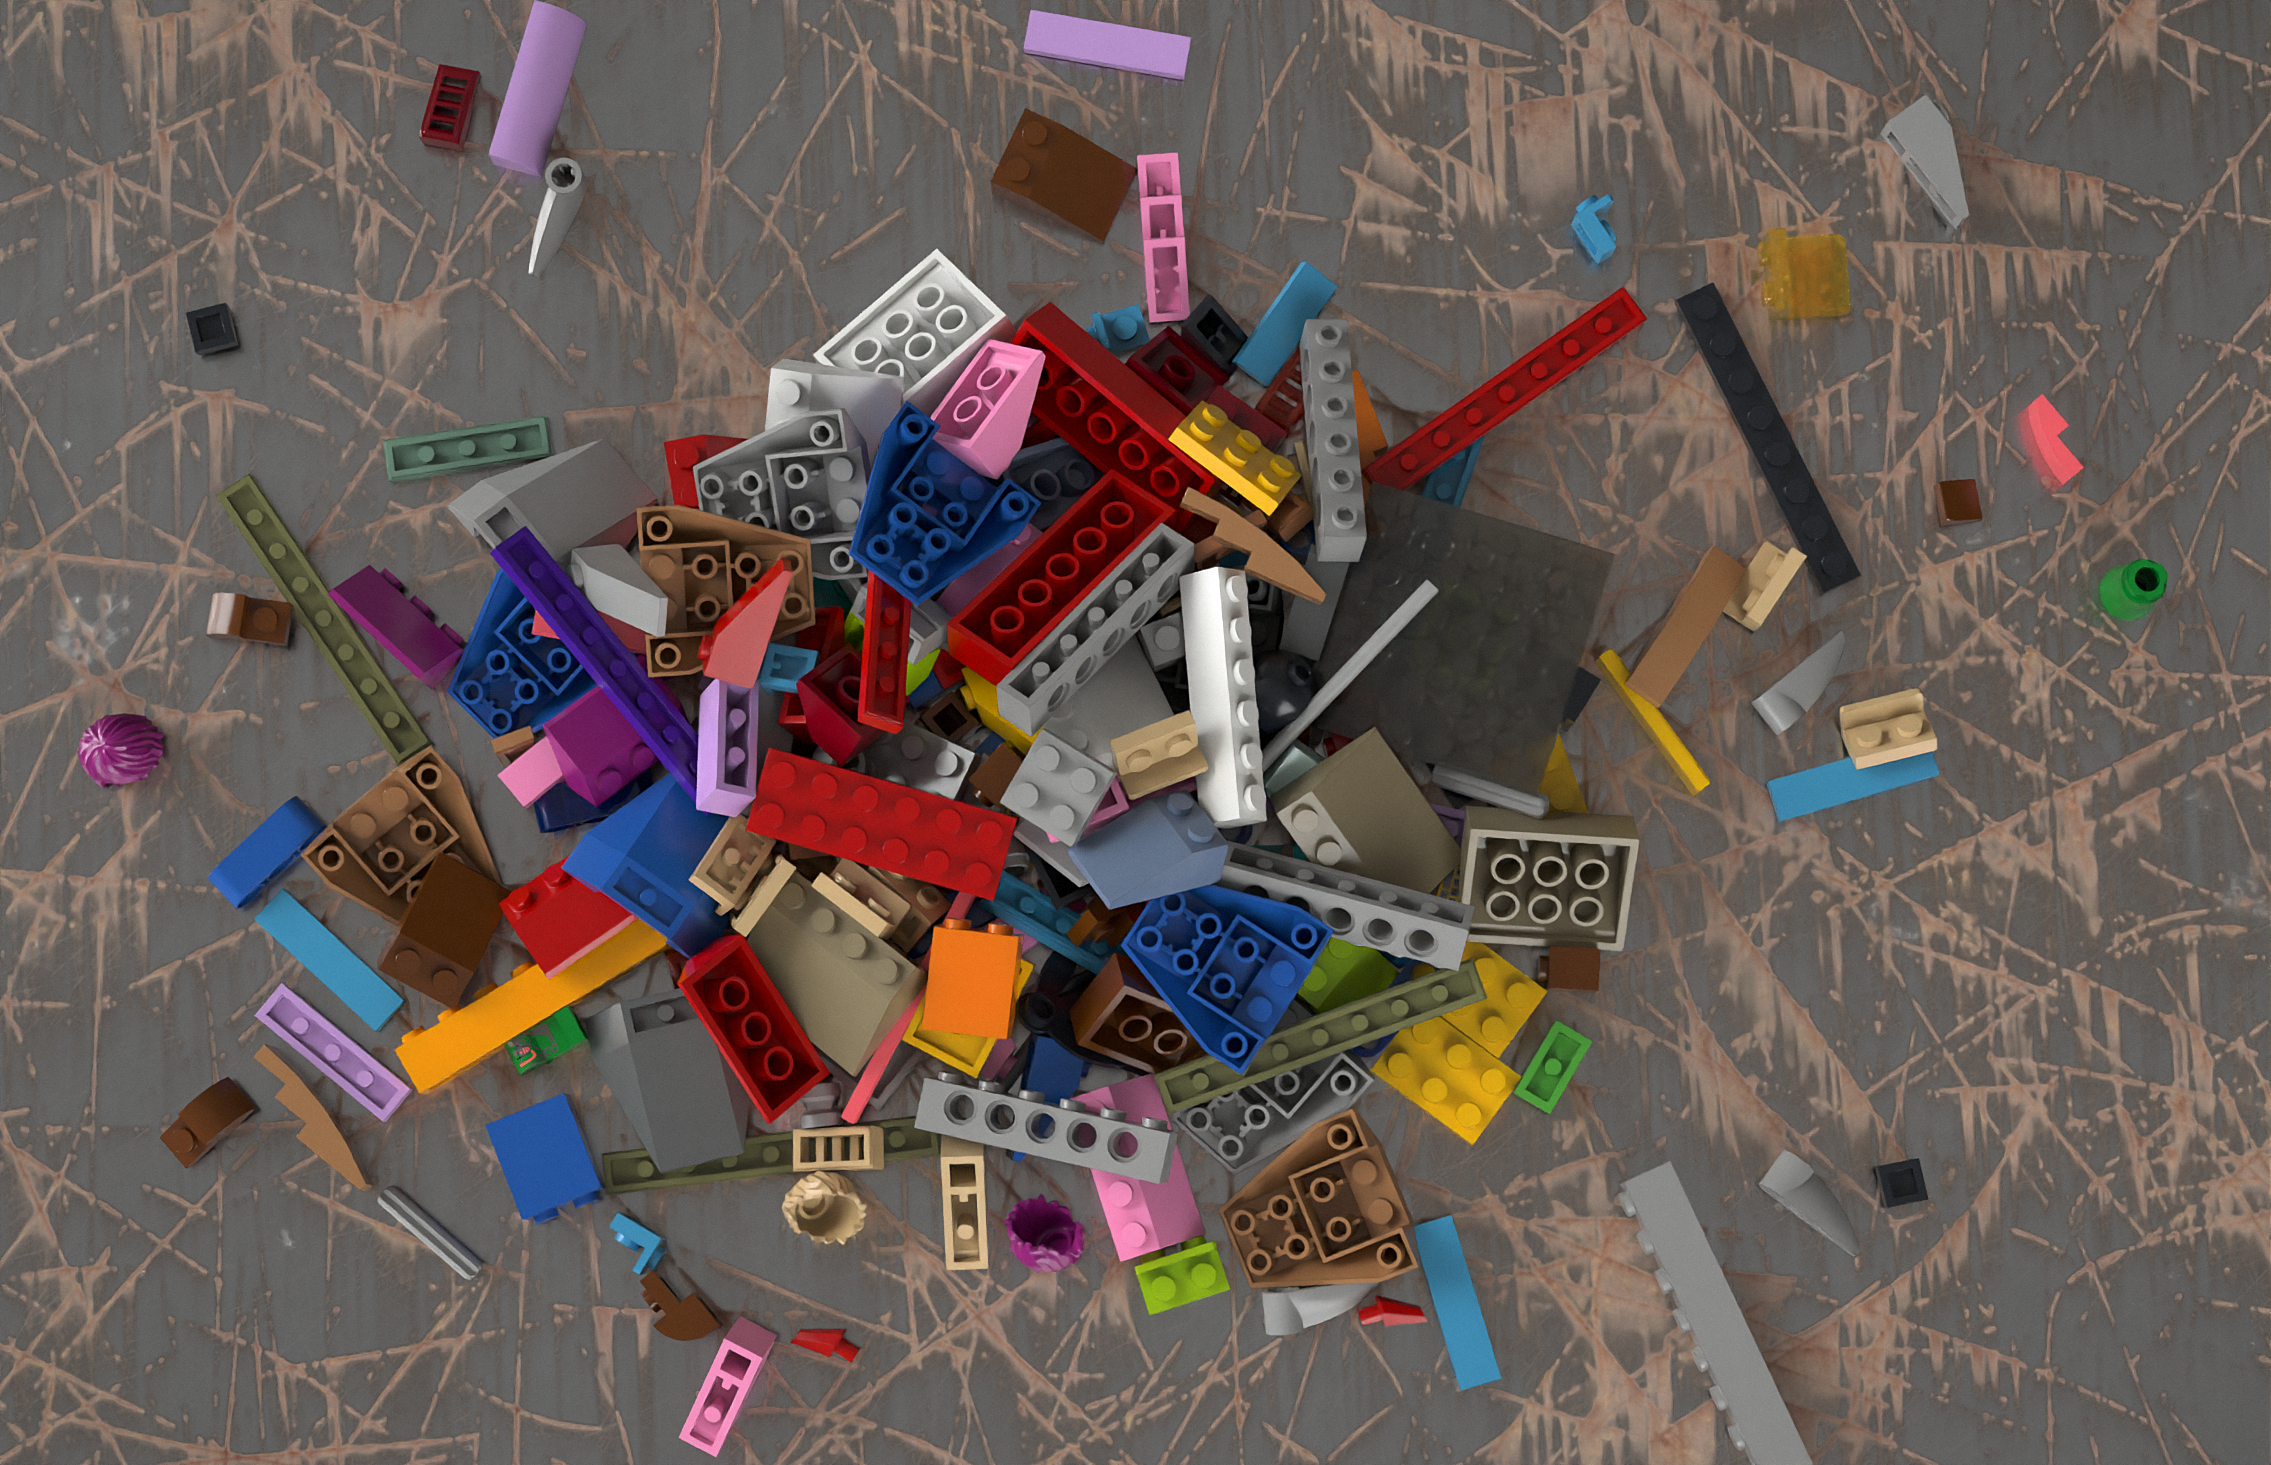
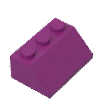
[327,565,464,690]
[543,655,689,807]

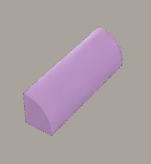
[488,0,587,177]

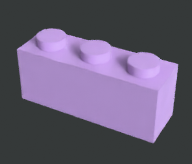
[696,679,759,818]

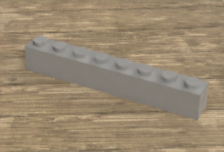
[1618,1161,1813,1465]

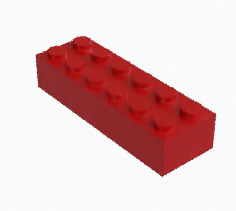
[1010,302,1225,534]
[947,469,1176,686]
[745,747,1018,901]

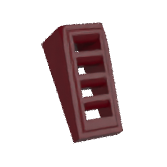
[419,64,480,152]

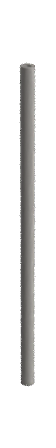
[1261,579,1439,773]

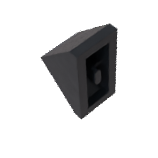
[1181,294,1248,377]

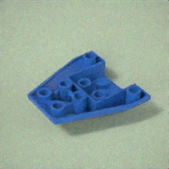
[848,401,1042,606]
[447,568,641,739]
[561,773,749,959]
[1121,884,1334,1075]

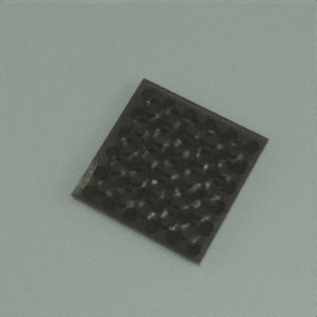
[1309,482,1615,797]

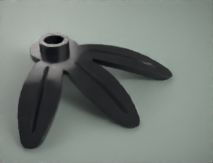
[1015,950,1125,1069]

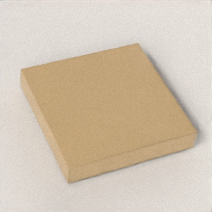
[729,851,796,937]

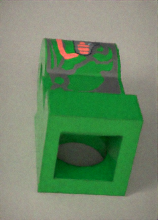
[504,1005,589,1076]

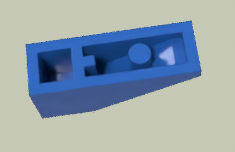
[1006,1032,1090,1162]

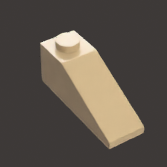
[941,1134,989,1270]

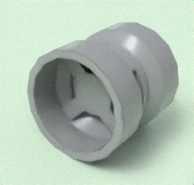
[799,1083,843,1129]

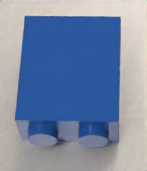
[485,1093,605,1225]

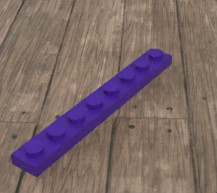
[490,526,710,816]

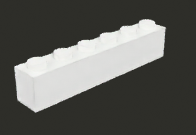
[1179,567,1267,829]

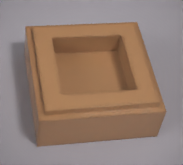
[490,725,539,768]

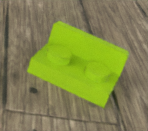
[1134,1235,1230,1315]

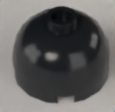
[1253,649,1319,734]

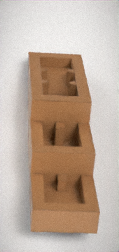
[1179,487,1327,606]
[1624,545,1747,708]
[253,1044,373,1191]

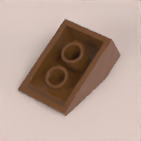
[990,108,1138,243]
[377,851,513,1009]
[1069,952,1207,1074]

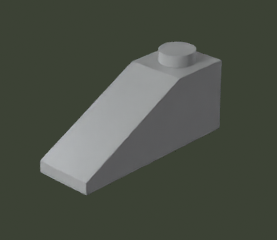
[1880,94,1969,229]
[566,544,668,637]

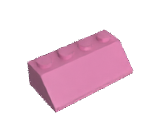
[1070,1073,1206,1262]

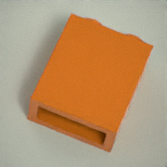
[922,918,1024,1039]

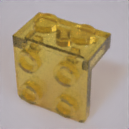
[1757,228,1851,321]

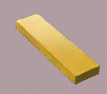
[1595,648,1710,796]

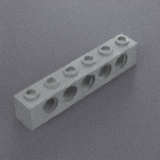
[1299,319,1367,562]
[996,522,1195,737]
[1215,841,1475,971]
[914,1071,1178,1184]

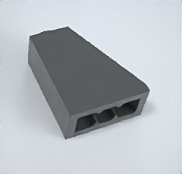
[1278,544,1350,674]

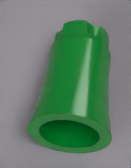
[2100,559,2168,621]

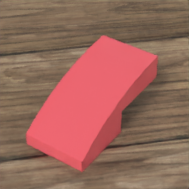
[2028,394,2084,485]

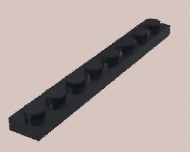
[1675,282,1861,596]

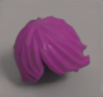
[78,713,164,787]
[1004,1194,1086,1273]

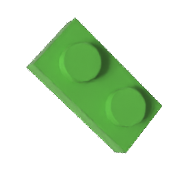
[1513,1020,1592,1114]

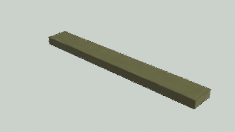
[215,473,434,766]
[1154,957,1487,1115]
[601,1116,941,1196]

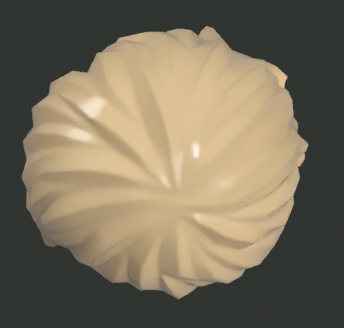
[782,1171,867,1245]

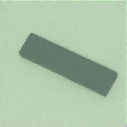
[383,415,554,483]

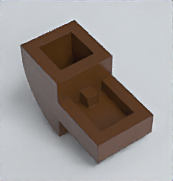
[206,593,293,646]
[919,683,983,745]
[1067,894,1145,949]
[160,1077,255,1169]
[640,1270,723,1341]

